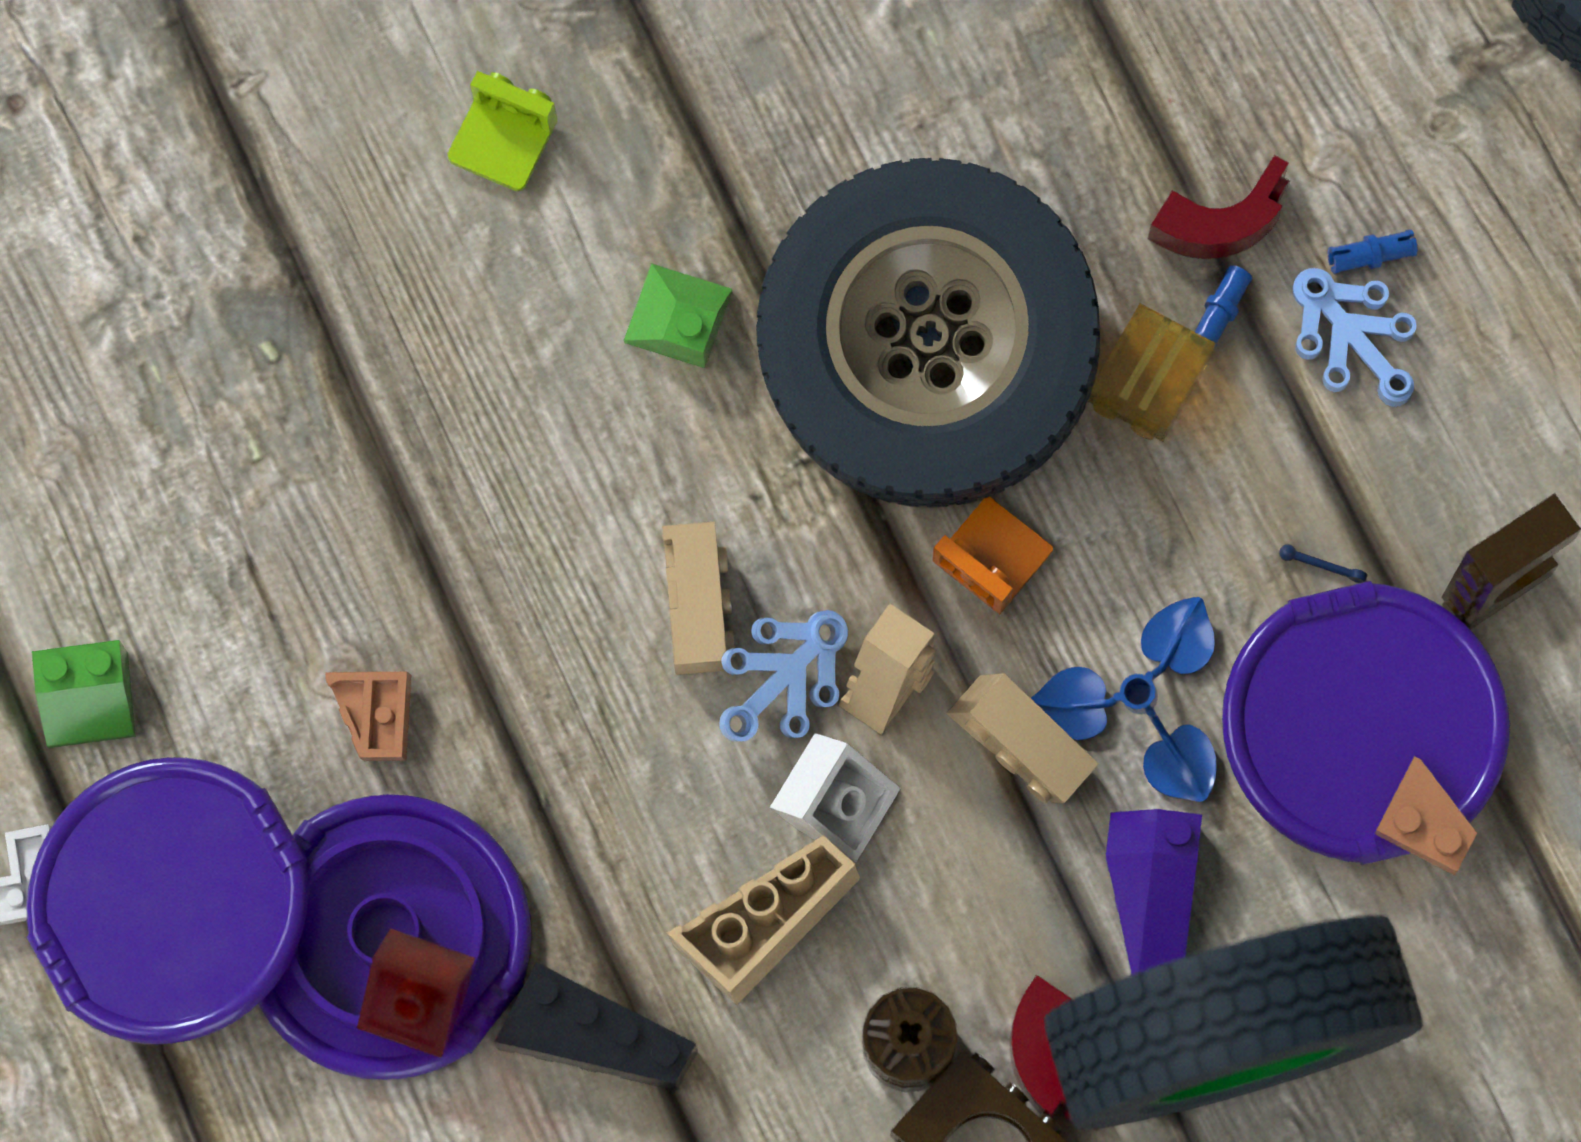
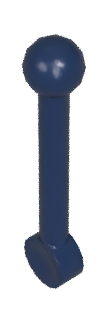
[1279,544,1368,583]

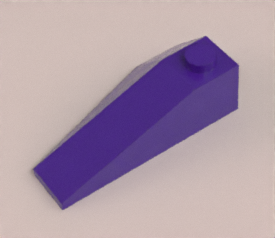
[1105,809,1202,975]

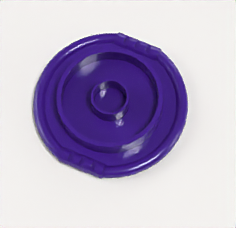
[1222,581,1510,866]
[26,757,308,1044]
[258,794,532,1080]

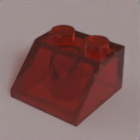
[357,928,475,1058]

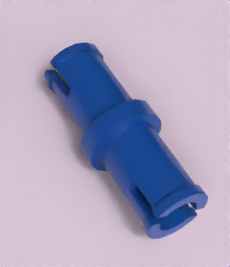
[1327,229,1418,274]
[1190,265,1253,351]

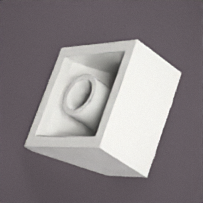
[770,733,901,863]

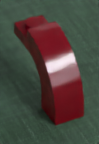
[1148,155,1290,259]
[1010,975,1099,1131]

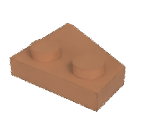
[325,671,412,761]
[1375,756,1477,875]

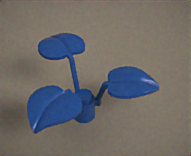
[1031,597,1217,802]

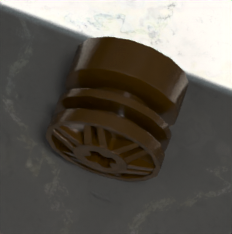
[862,987,957,1092]

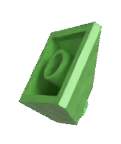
[624,263,732,368]

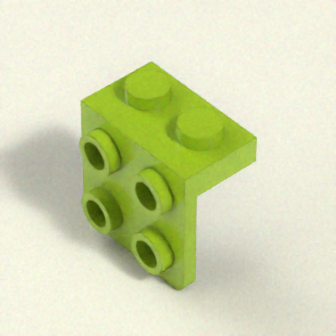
[447,70,558,191]

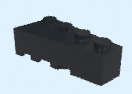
[494,962,698,1091]

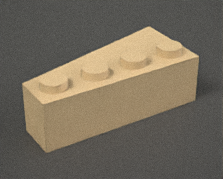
[667,835,860,1006]

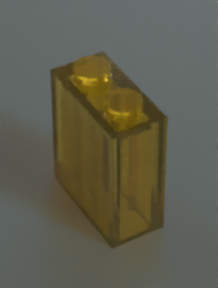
[1088,303,1216,442]

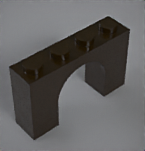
[1442,493,1581,630]
[890,1050,1067,1142]

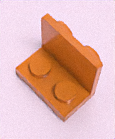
[932,497,1053,615]

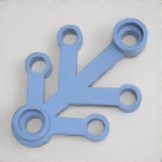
[1293,268,1417,407]
[719,610,848,741]

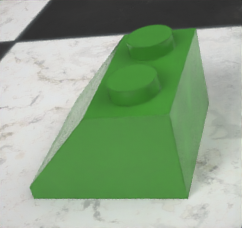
[32,640,136,748]

